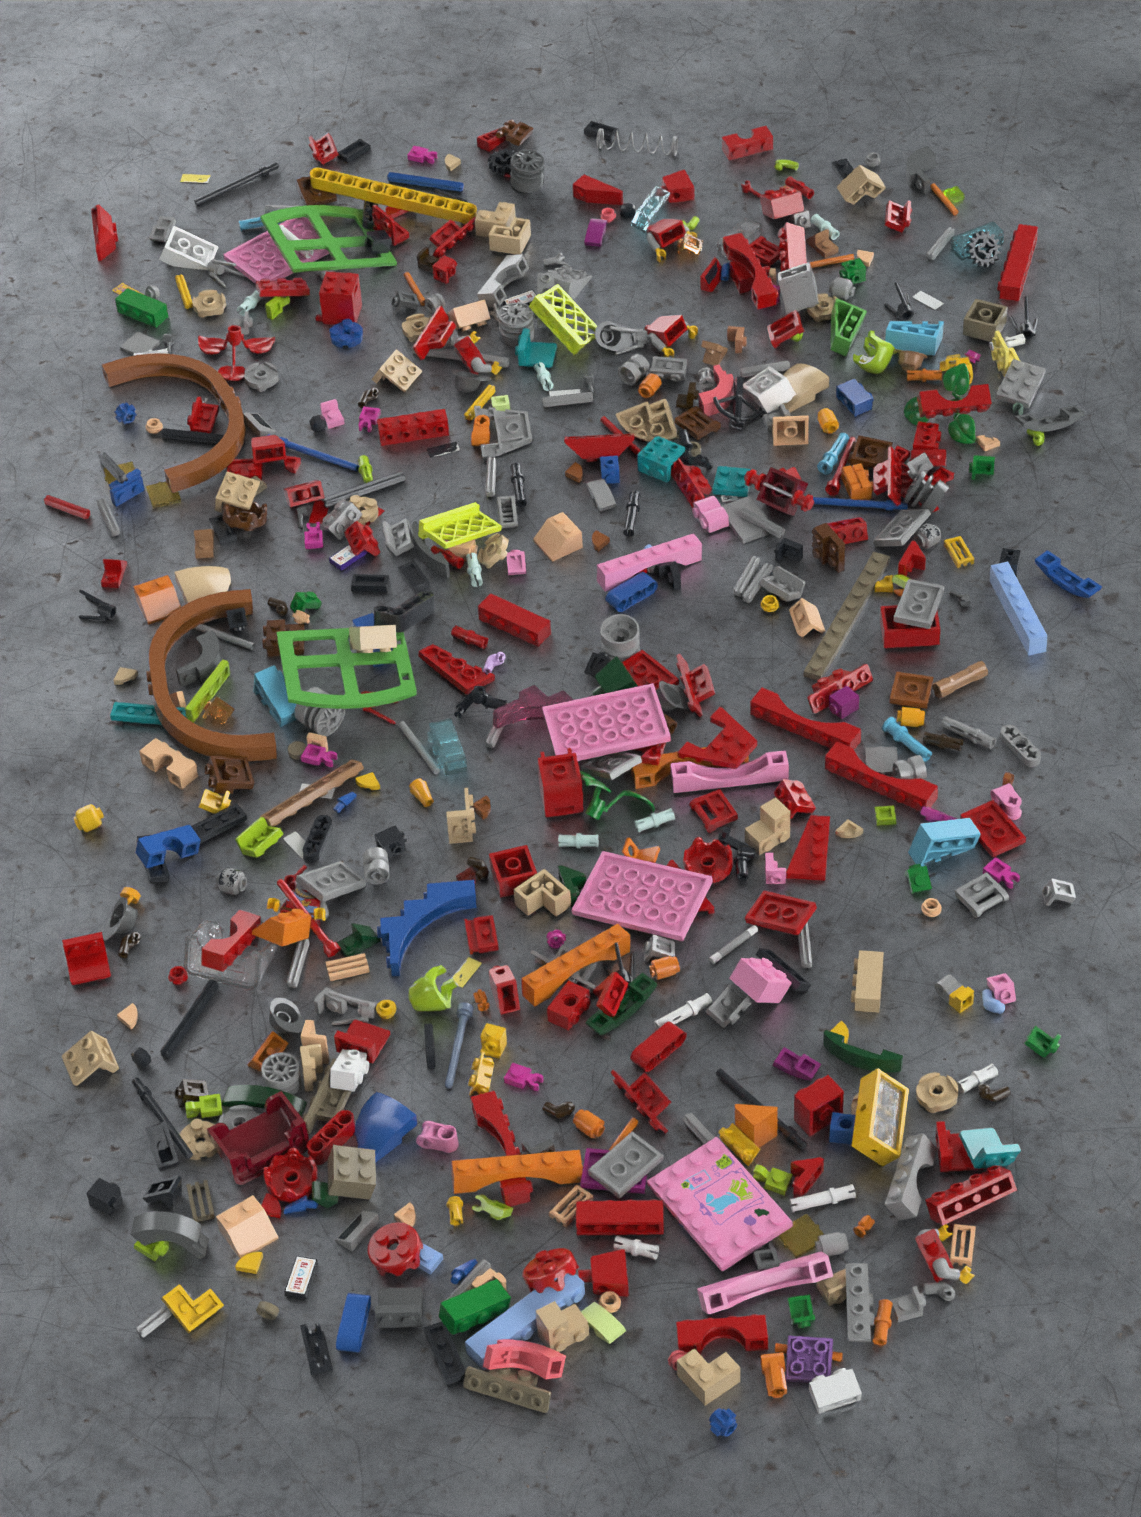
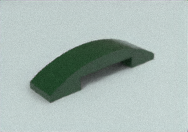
[585,972,657,1035]
[823,1030,903,1073]
[221,1084,307,1117]

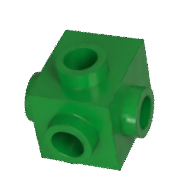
[839,258,866,284]

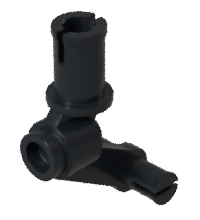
[677,429,713,470]
[454,686,507,718]
[718,826,755,881]

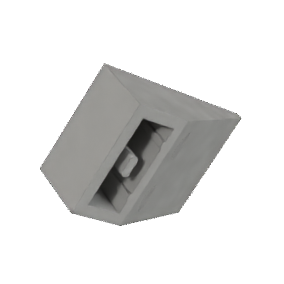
[778,262,819,314]
[545,265,592,300]

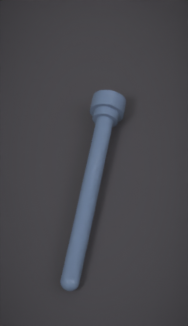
[445,1002,474,1089]

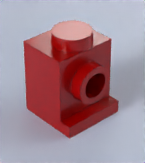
[432,255,457,284]

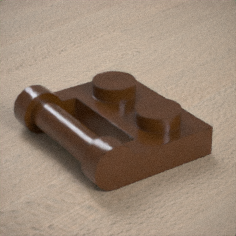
[675,406,721,440]

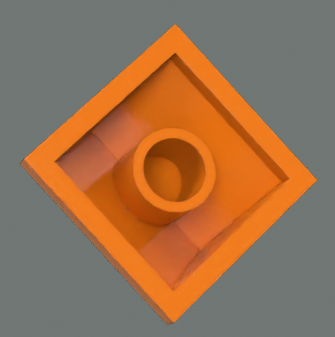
[735,1104,778,1148]

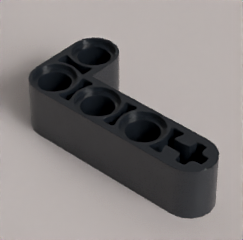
[374,591,434,633]

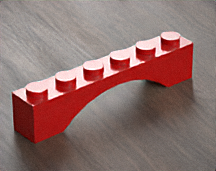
[723,233,779,309]
[750,687,861,750]
[825,742,938,811]
[471,1090,533,1207]

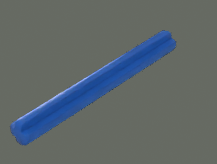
[387,172,464,192]

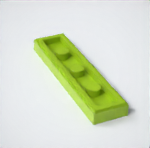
[185,659,230,723]

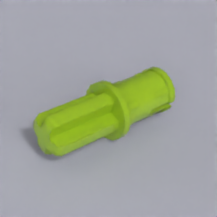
[358,455,373,483]

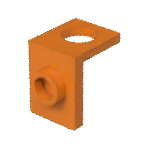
[622,837,660,863]

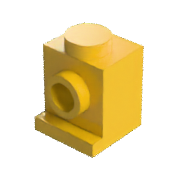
[480,1023,507,1059]

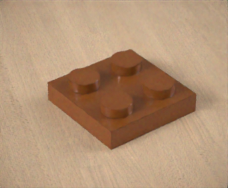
[889,672,934,709]

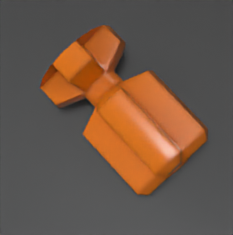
[473,989,490,1011]
[853,1215,875,1238]

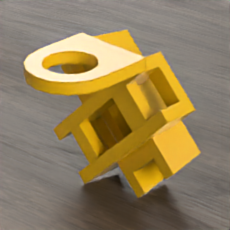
[940,354,973,384]

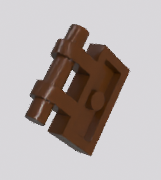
[496,119,534,146]

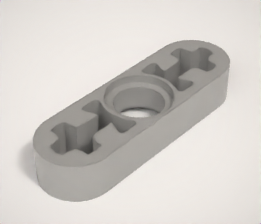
[1000,725,1041,767]

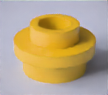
[761,595,779,612]
[376,1000,396,1019]

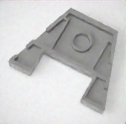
[474,406,532,461]

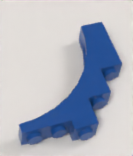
[377,880,477,976]

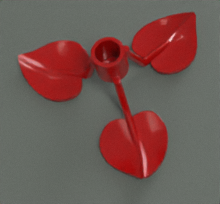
[198,325,275,381]

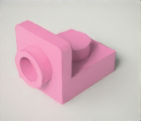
[320,399,345,429]
[506,550,526,575]
[765,853,786,884]
[986,973,1016,1004]

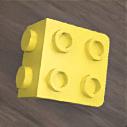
[991,331,1020,377]

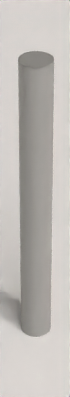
[193,624,255,650]
[398,721,441,774]

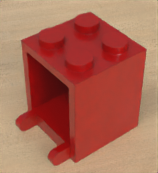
[315,272,362,325]
[537,748,584,818]

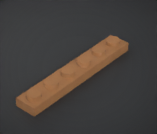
[260,759,364,826]

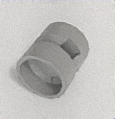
[618,354,650,385]
[892,755,927,779]
[362,847,390,885]

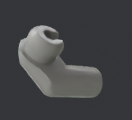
[924,1282,956,1301]

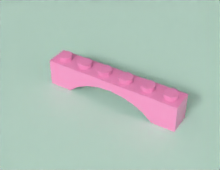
[597,533,702,592]
[670,751,789,793]
[697,1251,833,1314]

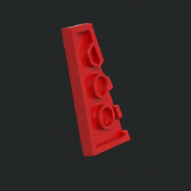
[418,644,495,695]
[786,815,830,881]

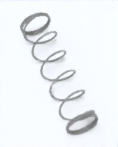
[596,128,678,156]

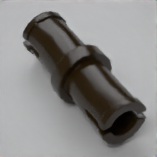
[923,731,963,751]

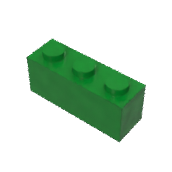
[115,288,169,328]
[438,1279,511,1335]

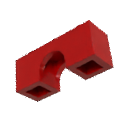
[722,126,773,160]

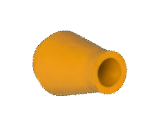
[409,778,434,807]

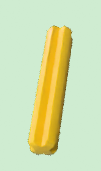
[175,274,193,309]
[464,385,496,421]

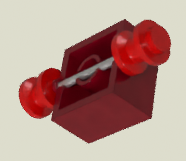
[744,467,814,516]

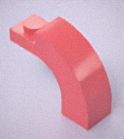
[698,364,734,416]
[483,1339,566,1379]

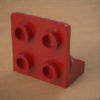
[62,932,111,985]
[334,1019,391,1064]
[935,1121,983,1172]

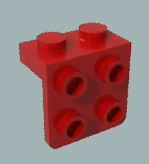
[372,205,410,246]

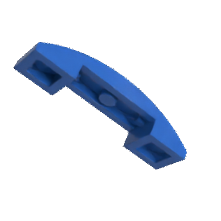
[1035,550,1102,598]

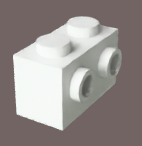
[330,1049,369,1091]
[809,1368,862,1414]

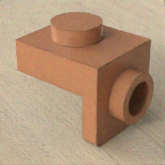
[727,326,747,353]

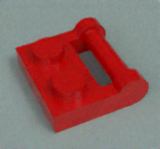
[749,236,781,267]
[767,310,804,348]
[689,789,738,833]

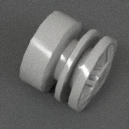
[498,302,535,347]
[600,614,640,662]
[294,687,345,736]

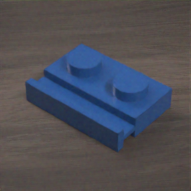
[108,468,145,507]

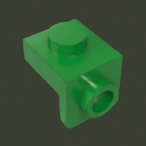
[969,455,995,480]
[290,591,322,613]
[904,864,932,894]
[1024,1026,1061,1058]
[787,1295,816,1328]

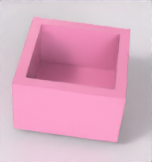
[729,957,792,1003]

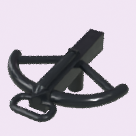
[713,376,762,430]

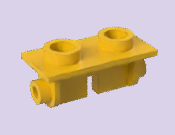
[468,1051,494,1096]
[718,1123,761,1166]

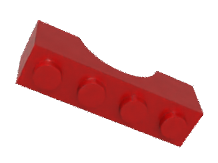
[917,384,992,419]
[201,910,261,972]
[676,1314,768,1355]

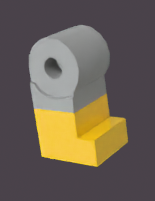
[934,974,974,1013]

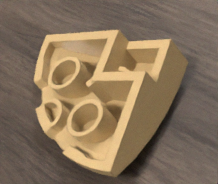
[783,363,829,412]
[616,398,678,442]
[174,566,231,604]

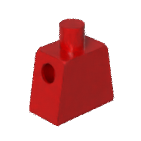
[655,169,695,203]
[730,261,770,294]
[251,435,286,464]
[488,965,520,1015]
[578,1249,629,1297]

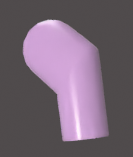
[483,652,506,674]

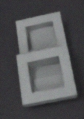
[149,216,176,242]
[586,479,616,512]

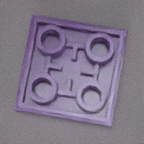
[785,1336,833,1383]

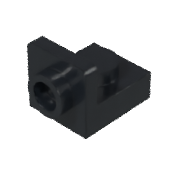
[774,537,803,562]
[658,561,681,590]
[584,652,611,677]

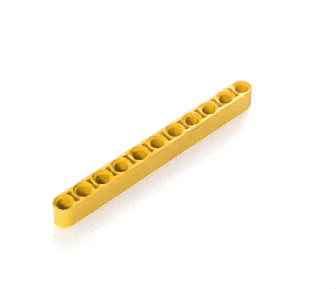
[310,167,477,224]

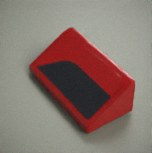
[700,257,722,292]

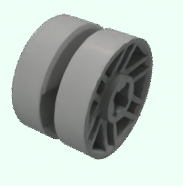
[261,1052,302,1095]

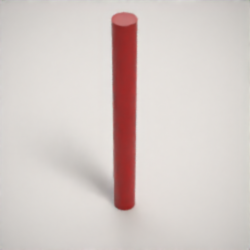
[600,416,641,456]

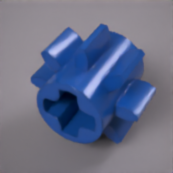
[114,402,137,425]
[709,1408,737,1437]

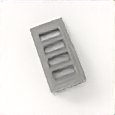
[497,495,518,528]

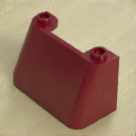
[207,1091,309,1185]

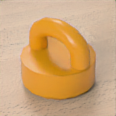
[120,887,141,905]

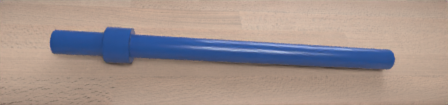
[267,434,359,472]
[813,497,908,511]

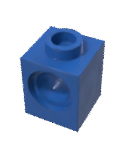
[829,1112,856,1145]

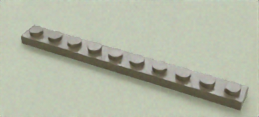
[804,551,890,680]

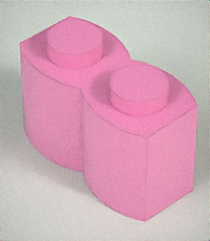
[692,496,729,533]

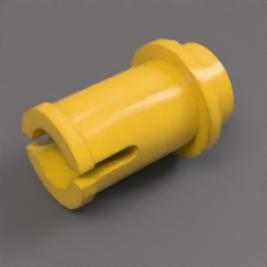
[446,1196,464,1226]

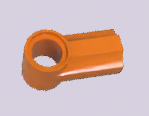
[760,1352,787,1398]

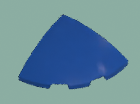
[355,1092,418,1163]

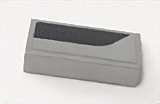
[243,413,276,437]
[335,1210,379,1252]

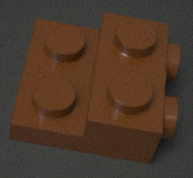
[296,176,337,206]
[847,435,893,470]
[811,523,845,573]
[262,619,305,657]
[204,756,254,794]

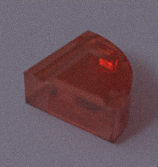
[456,866,476,883]

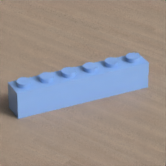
[990,562,1047,656]
[465,1273,585,1371]

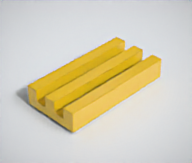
[944,536,975,568]

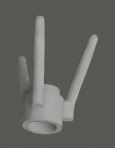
[207,259,245,288]
[609,326,648,355]
[329,991,376,1025]

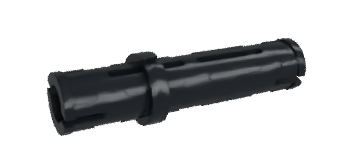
[510,463,527,508]
[623,491,641,537]

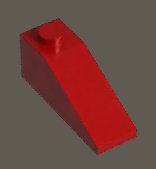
[573,174,623,205]

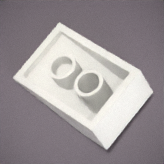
[159,226,218,270]
[743,366,796,414]

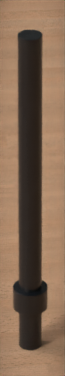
[194,162,279,206]
[716,1068,808,1149]
[132,1078,193,1159]

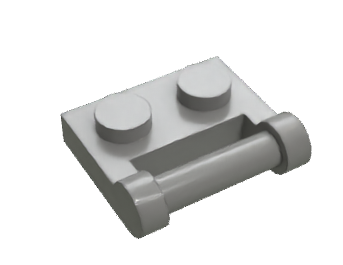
[955,872,1009,918]

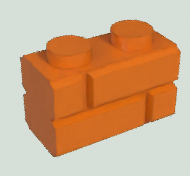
[841,463,873,500]

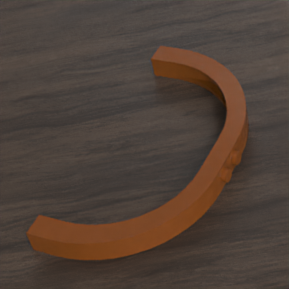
[102,353,245,493]
[146,589,277,761]

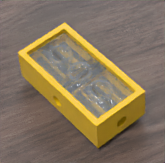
[851,1069,909,1166]

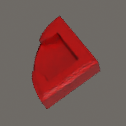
[283,456,301,474]
[261,1193,281,1218]

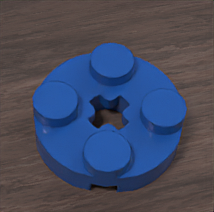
[329,319,363,348]

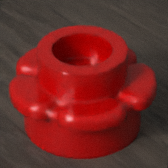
[168,966,188,985]

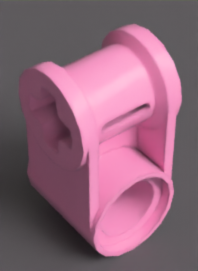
[990,783,1022,820]
[416,1121,459,1153]

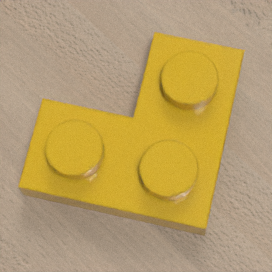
[161,1284,224,1334]

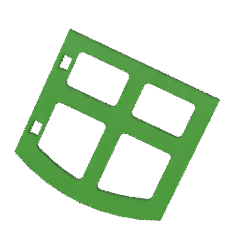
[260,205,397,272]
[277,628,417,709]

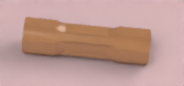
[932,661,988,698]

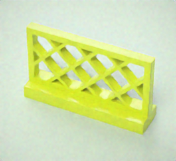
[528,284,597,355]
[418,502,502,549]

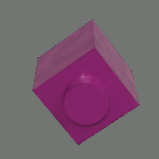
[829,686,859,719]

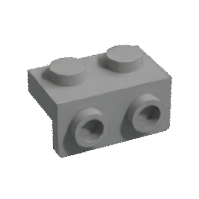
[650,356,687,382]
[320,500,362,540]
[382,519,415,556]
[760,566,805,602]
[706,982,752,1028]

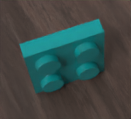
[712,466,751,497]

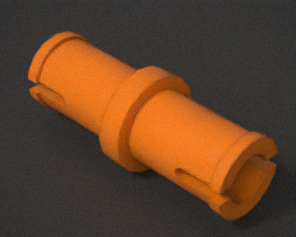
[907,368,942,382]
[872,1299,893,1346]

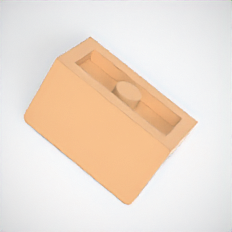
[789,598,825,637]
[301,1020,330,1064]

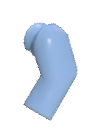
[982,989,1005,1014]

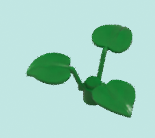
[904,363,976,444]
[580,771,655,820]

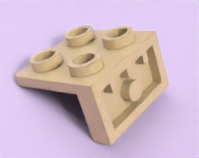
[371,349,422,392]
[215,472,260,513]
[446,788,476,844]
[62,1031,119,1086]

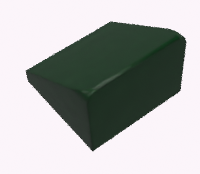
[312,1181,338,1208]

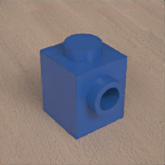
[600,456,620,484]

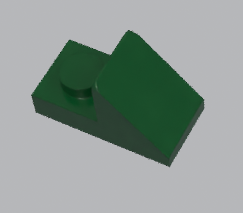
[558,865,586,907]
[337,923,381,957]

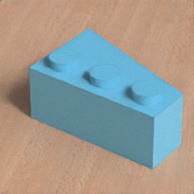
[885,321,944,356]
[253,665,296,727]
[908,818,981,867]

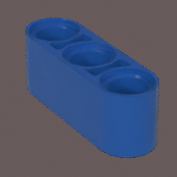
[605,572,658,612]
[336,1293,371,1353]

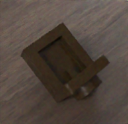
[676,382,699,409]

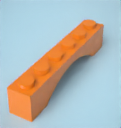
[631,747,749,789]
[521,924,630,1007]
[452,1150,583,1194]

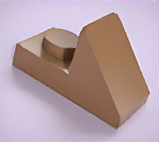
[806,229,838,258]
[701,340,728,365]
[194,529,214,558]

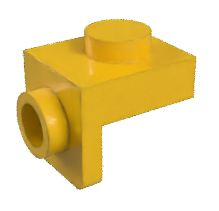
[198,789,231,814]

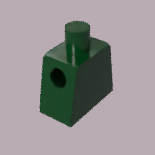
[592,656,638,696]

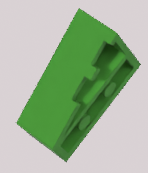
[830,298,867,356]

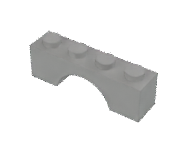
[477,254,529,308]
[884,1133,938,1221]

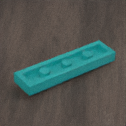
[110,702,187,725]

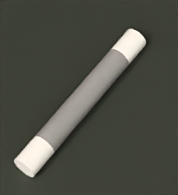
[709,925,758,964]

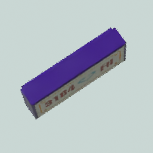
[329,545,368,571]

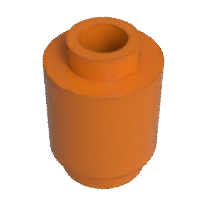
[638,373,662,398]
[649,956,680,980]
[573,1109,605,1139]

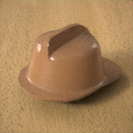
[894,349,927,371]

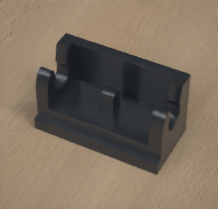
[300,1323,333,1375]

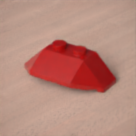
[91,205,118,261]
[564,433,635,462]

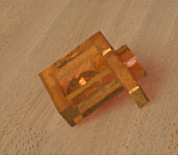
[676,233,703,255]
[203,696,235,725]

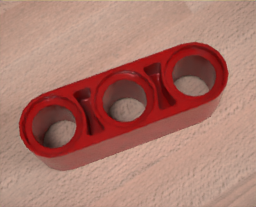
[630,1021,687,1072]
[307,1110,355,1165]

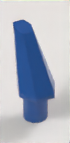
[333,792,357,814]
[284,1196,318,1214]
[450,1259,478,1284]

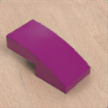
[584,218,607,247]
[772,1047,821,1081]

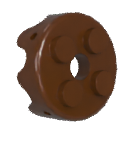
[222,502,267,531]

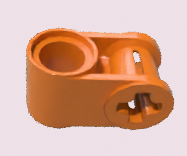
[471,415,490,447]

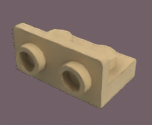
[300,1044,323,1092]
[816,1268,847,1306]

